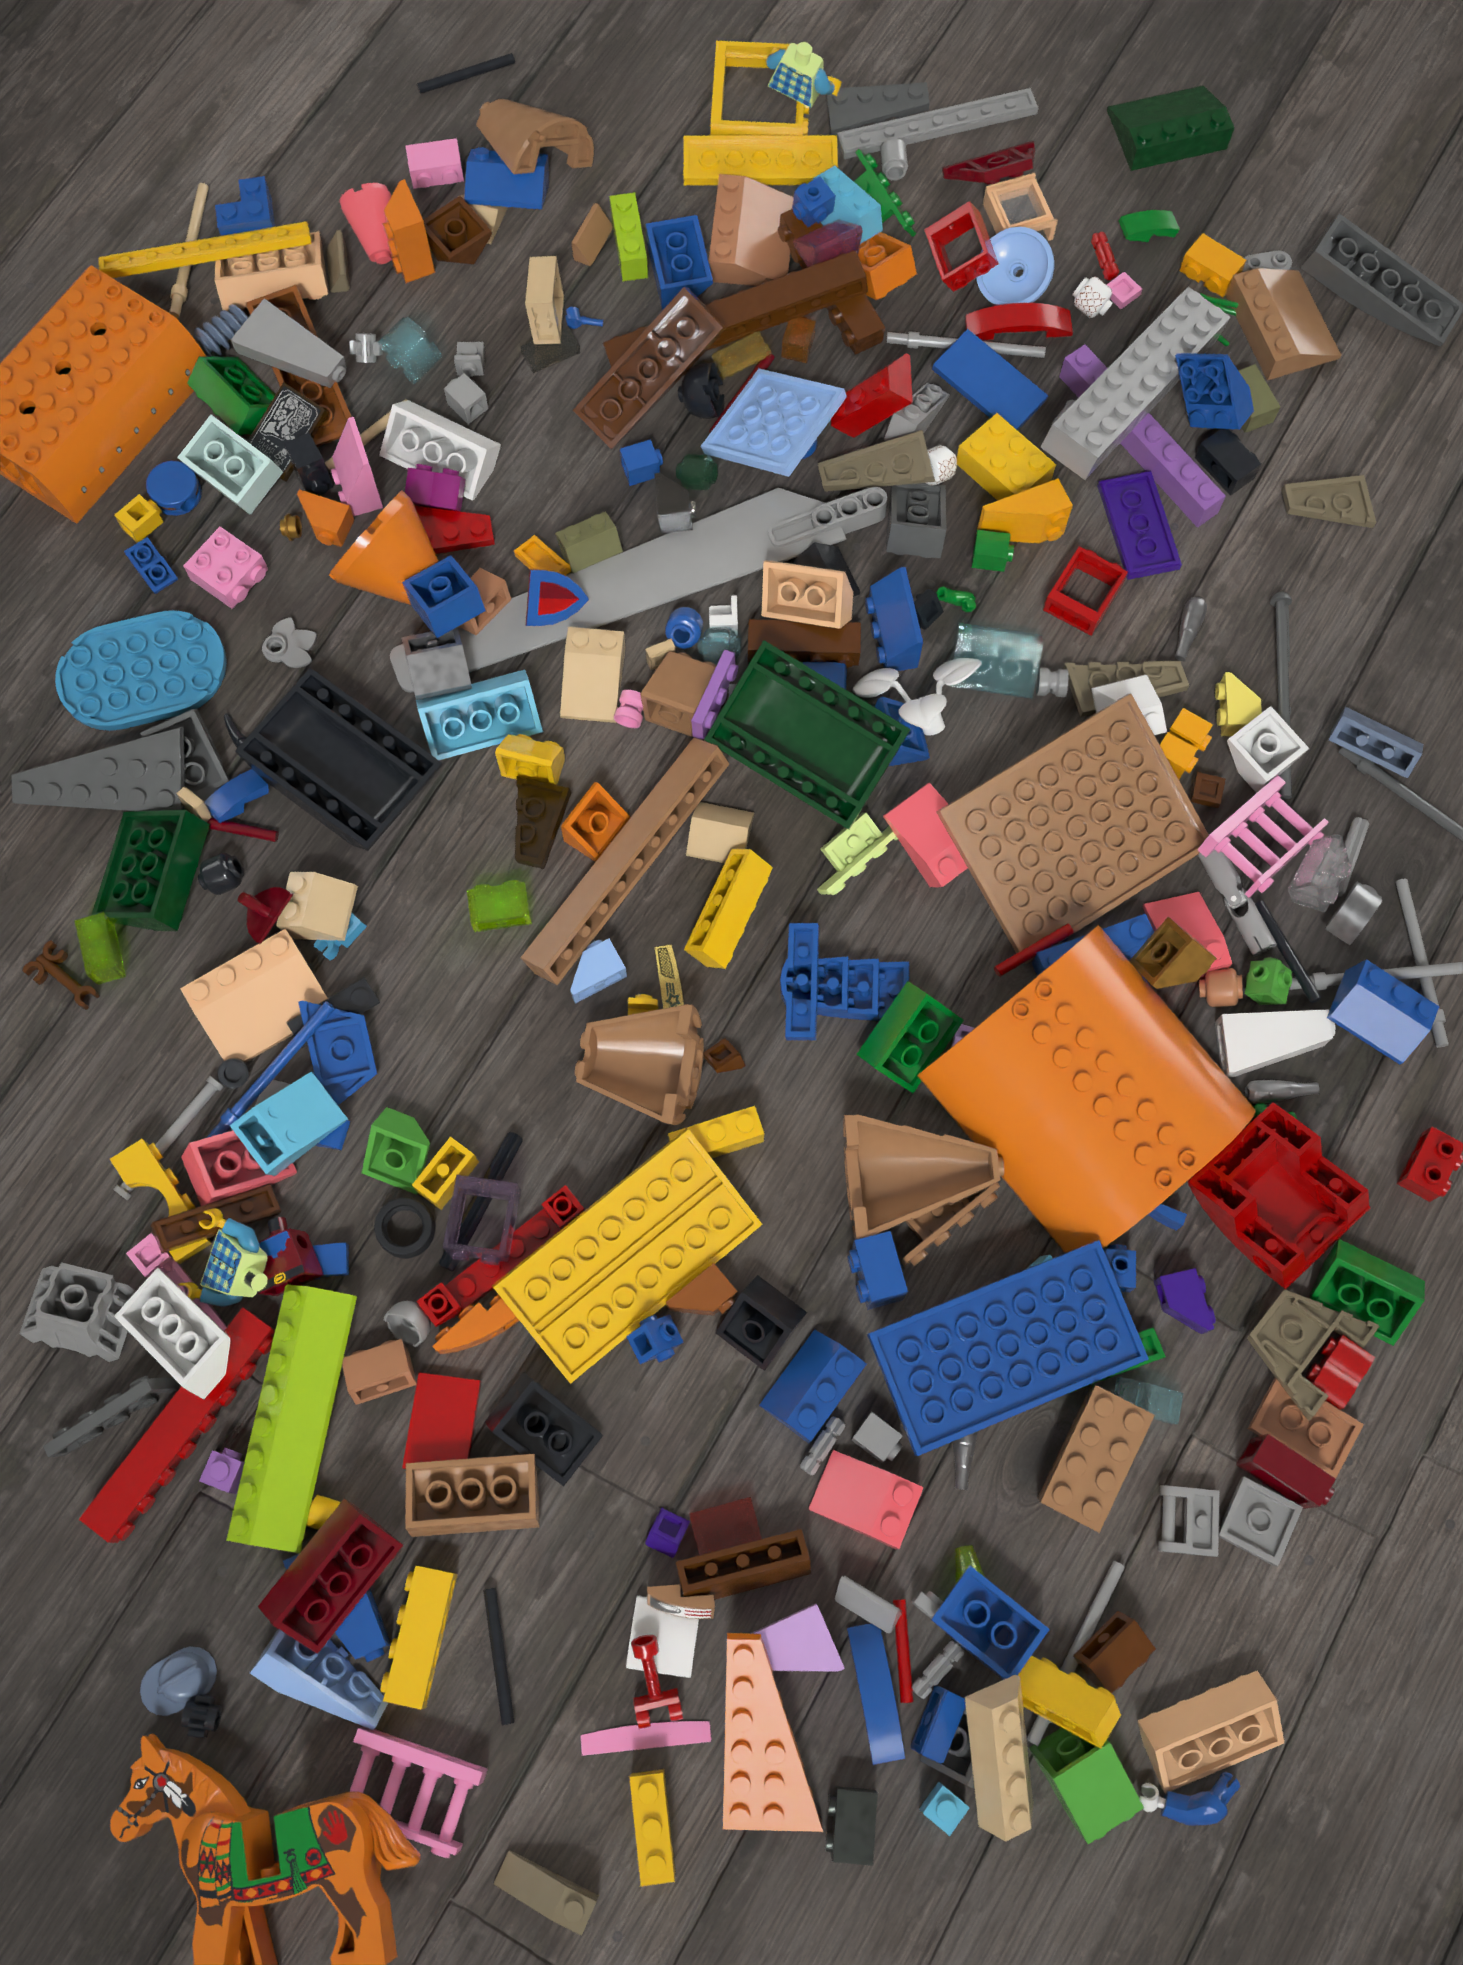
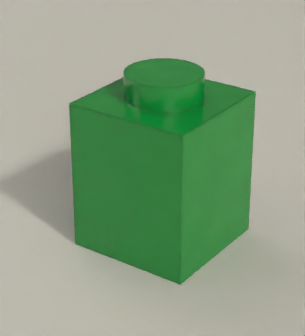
[971,530,1014,572]

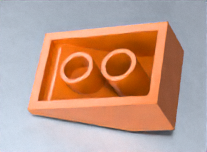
[846,232,917,300]

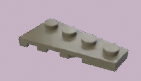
[818,430,935,492]
[1063,661,1189,717]

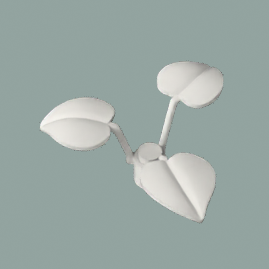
[852,658,982,735]

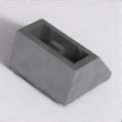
[402,627,472,700]

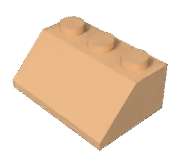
[762,560,853,629]

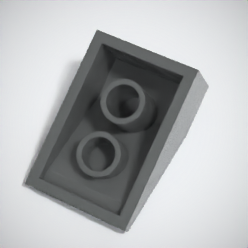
[886,483,946,558]
[140,709,230,801]

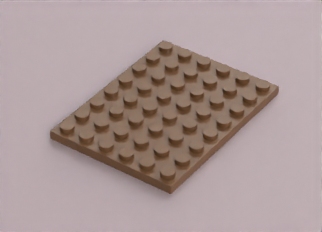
[936,693,1209,964]

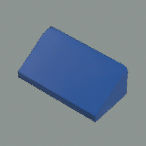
[911,1685,966,1763]

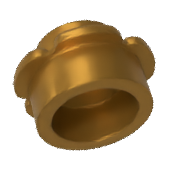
[280,513,302,541]

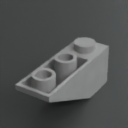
[884,382,950,441]

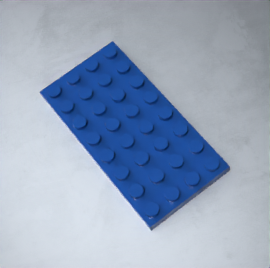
[867,1240,1149,1456]

